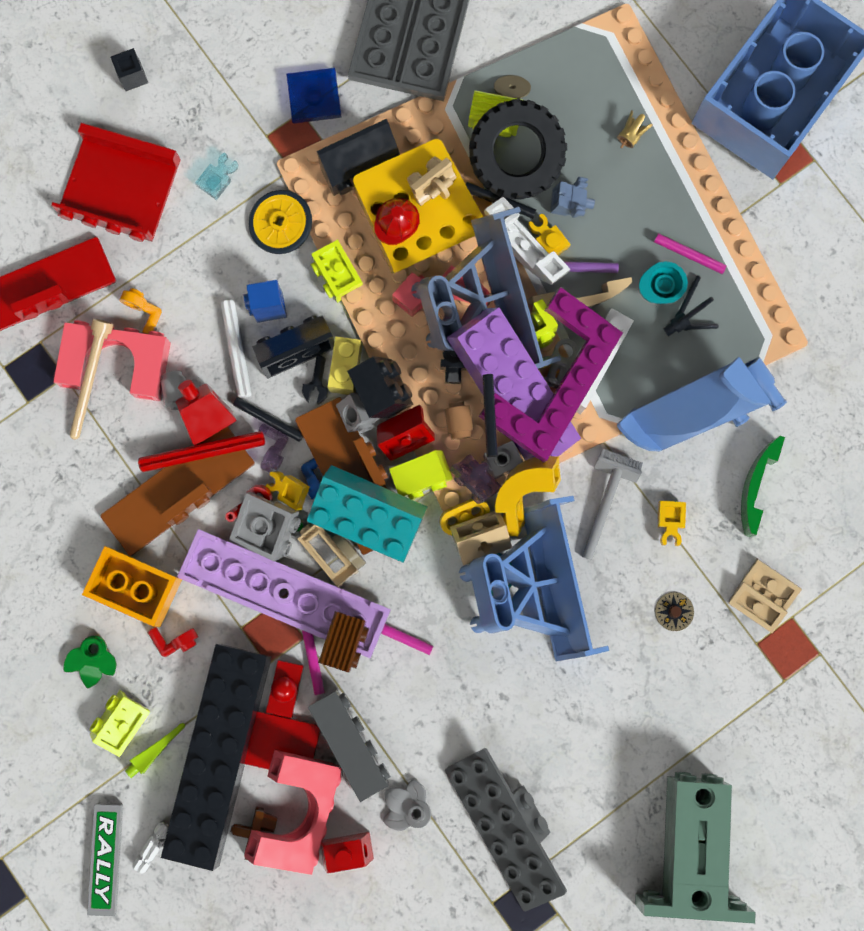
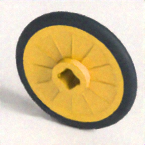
[249,190,312,254]

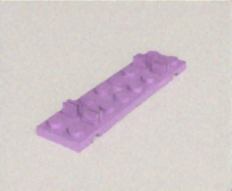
[177,529,391,659]

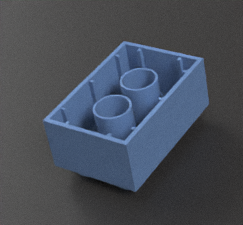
[691,0,864,180]

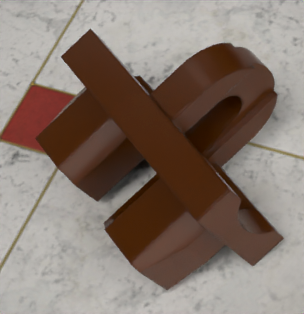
[230,806,277,860]

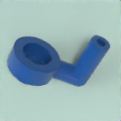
[301,458,321,499]

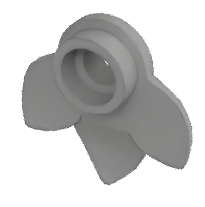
[383,779,431,831]

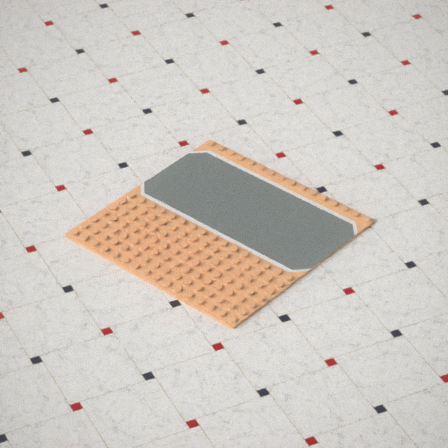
[277,4,808,512]

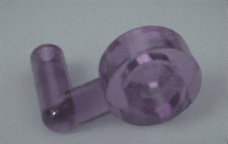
[259,423,289,473]

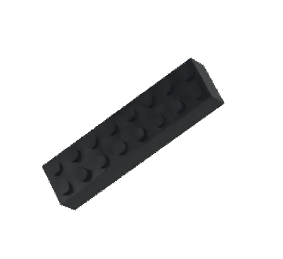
[161,644,272,871]

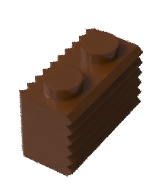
[318,611,369,673]

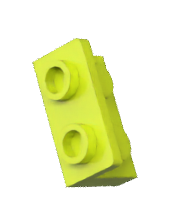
[310,239,363,303]
[531,299,558,349]
[90,690,150,757]

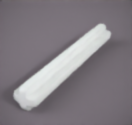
[221,300,252,398]

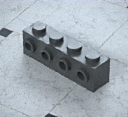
[308,690,391,802]

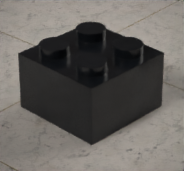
[347,356,413,418]

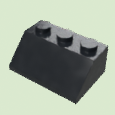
[317,119,400,196]
[252,315,335,379]

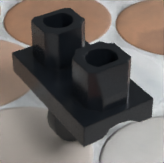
[440,351,466,384]

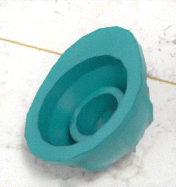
[639,261,688,304]

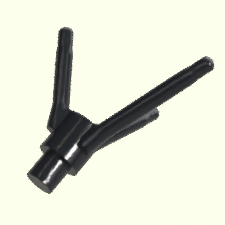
[663,276,719,337]

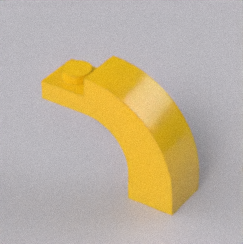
[495,456,561,536]

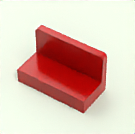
[377,405,435,461]

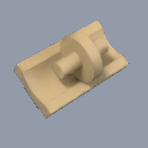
[407,156,457,206]

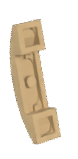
[528,277,632,308]

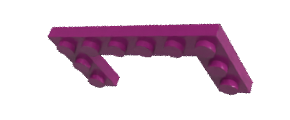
[478,287,623,462]

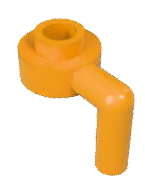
[119,288,162,334]

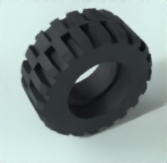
[469,99,567,200]

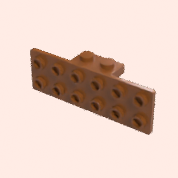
[295,397,388,555]
[101,426,255,556]

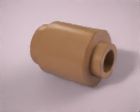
[444,401,473,440]

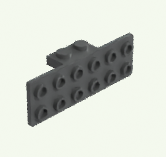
[445,748,567,911]

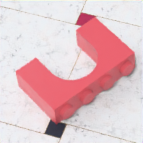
[54,320,171,401]
[244,750,342,875]

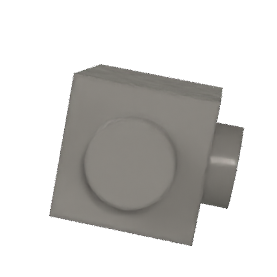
[481,441,523,480]

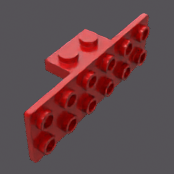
[0,237,116,331]

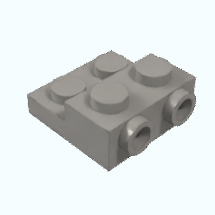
[229,492,301,561]

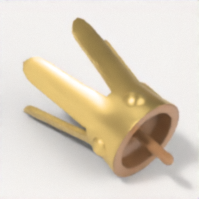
[617,110,653,148]

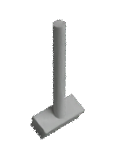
[582,449,643,560]

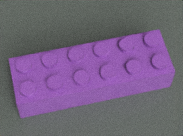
[447,307,581,460]

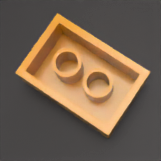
[82,546,182,627]

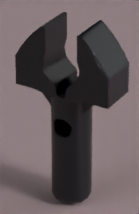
[302,356,329,405]

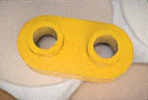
[439,498,490,536]

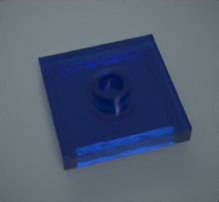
[286,68,342,124]

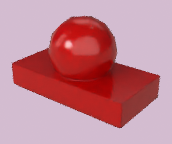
[266,660,304,718]

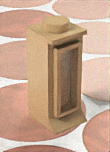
[298,523,359,588]

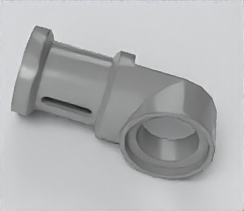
[544,339,578,389]

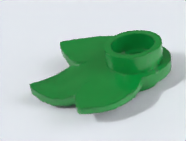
[63,636,117,688]

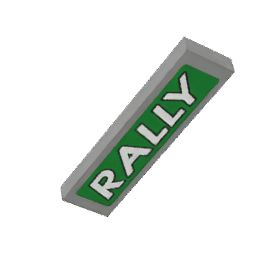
[87,804,123,916]

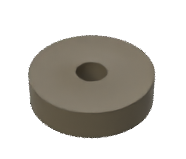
[332,534,366,570]

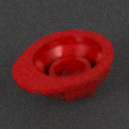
[374,198,420,245]

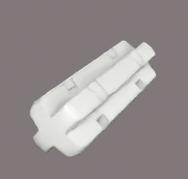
[132,822,169,874]

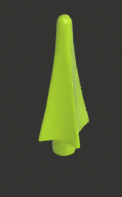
[125,723,185,779]

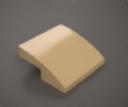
[728,558,802,633]

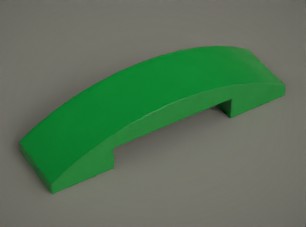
[741,436,785,537]

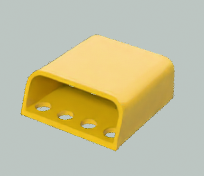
[353,139,483,273]

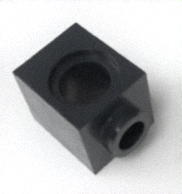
[110,48,149,91]

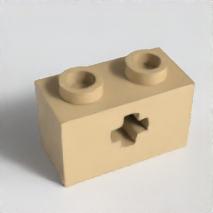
[450,511,512,566]

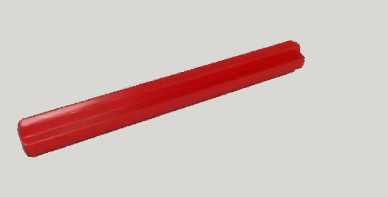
[138,431,265,472]

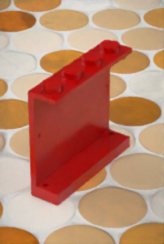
[51,123,181,242]

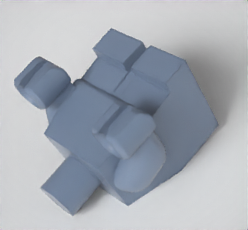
[550,176,595,218]

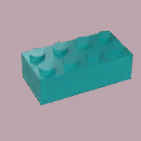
[307,465,428,563]

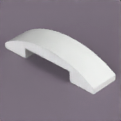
[484,197,570,285]

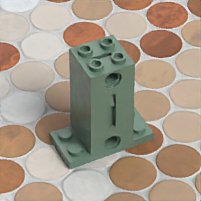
[635,772,756,924]

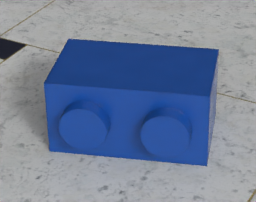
[244,280,287,323]

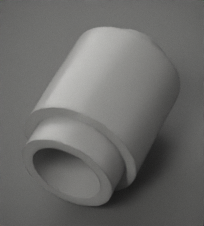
[160,371,186,410]

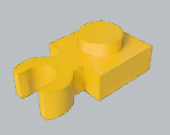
[528,214,571,255]
[266,471,310,510]
[658,501,686,547]

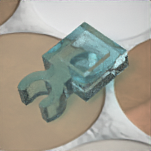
[195,153,239,200]

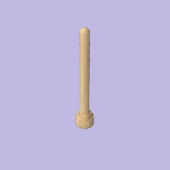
[70,319,113,440]

